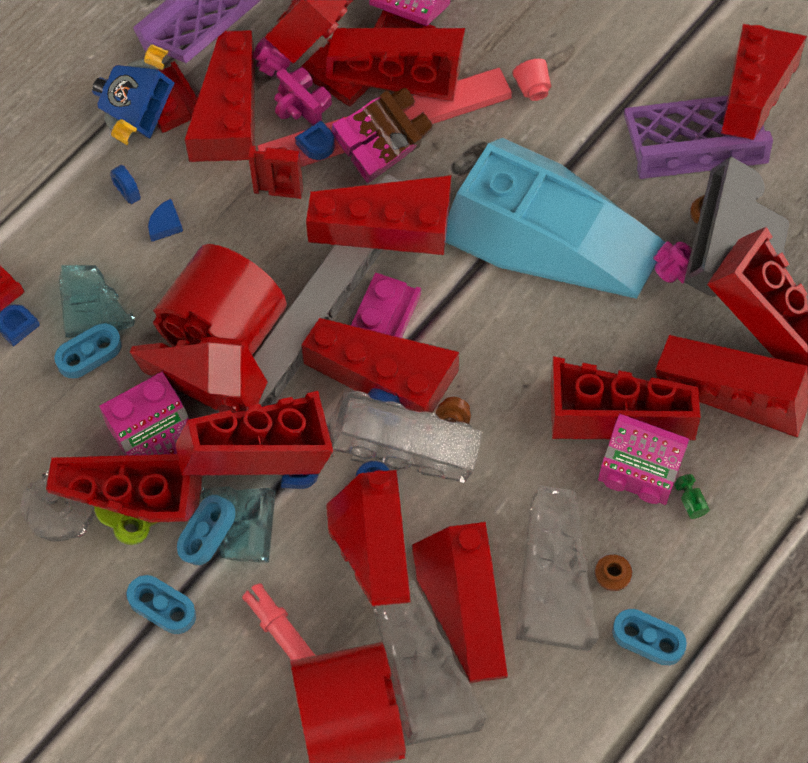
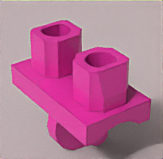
[274,67,332,126]

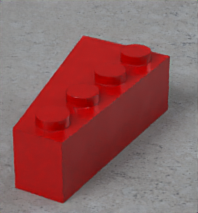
[264,0,353,64]
[306,175,452,255]
[707,227,808,367]
[301,318,460,426]
[551,356,701,441]

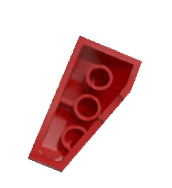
[129,336,268,413]
[46,454,203,522]
[326,470,411,606]
[412,522,508,683]

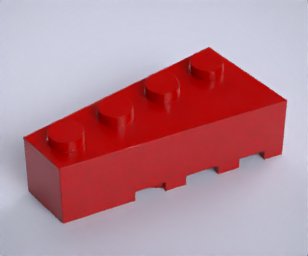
[721,24,807,140]
[326,28,465,101]
[185,30,255,162]
[655,335,808,438]
[175,391,333,475]

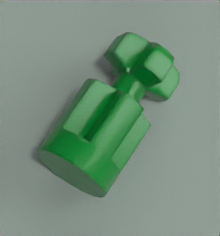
[674,474,710,519]

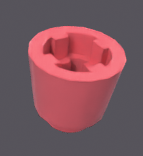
[512,58,551,101]

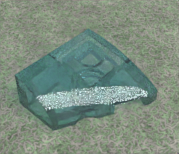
[59,265,135,338]
[201,486,276,563]

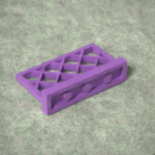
[133,0,261,63]
[624,96,773,179]

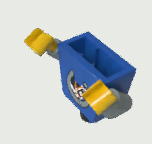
[92,44,175,146]

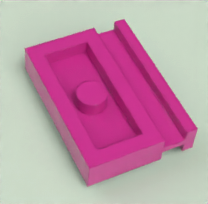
[351,272,421,338]

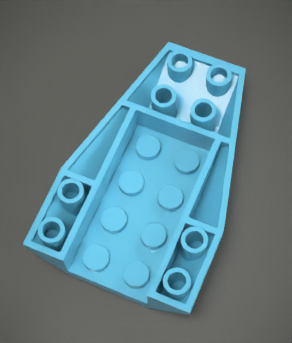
[446,138,666,299]

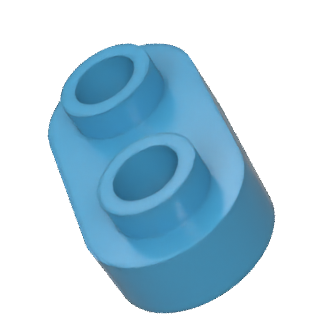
[55,324,122,378]
[177,495,235,566]
[126,575,196,634]
[612,609,687,666]

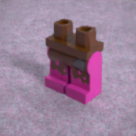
[332,88,433,184]

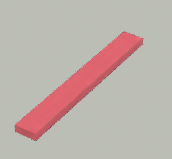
[257,67,512,167]

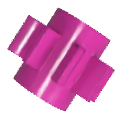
[253,37,291,77]
[653,241,692,284]

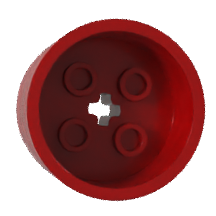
[153,244,287,355]
[290,642,406,763]

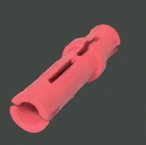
[242,583,315,660]

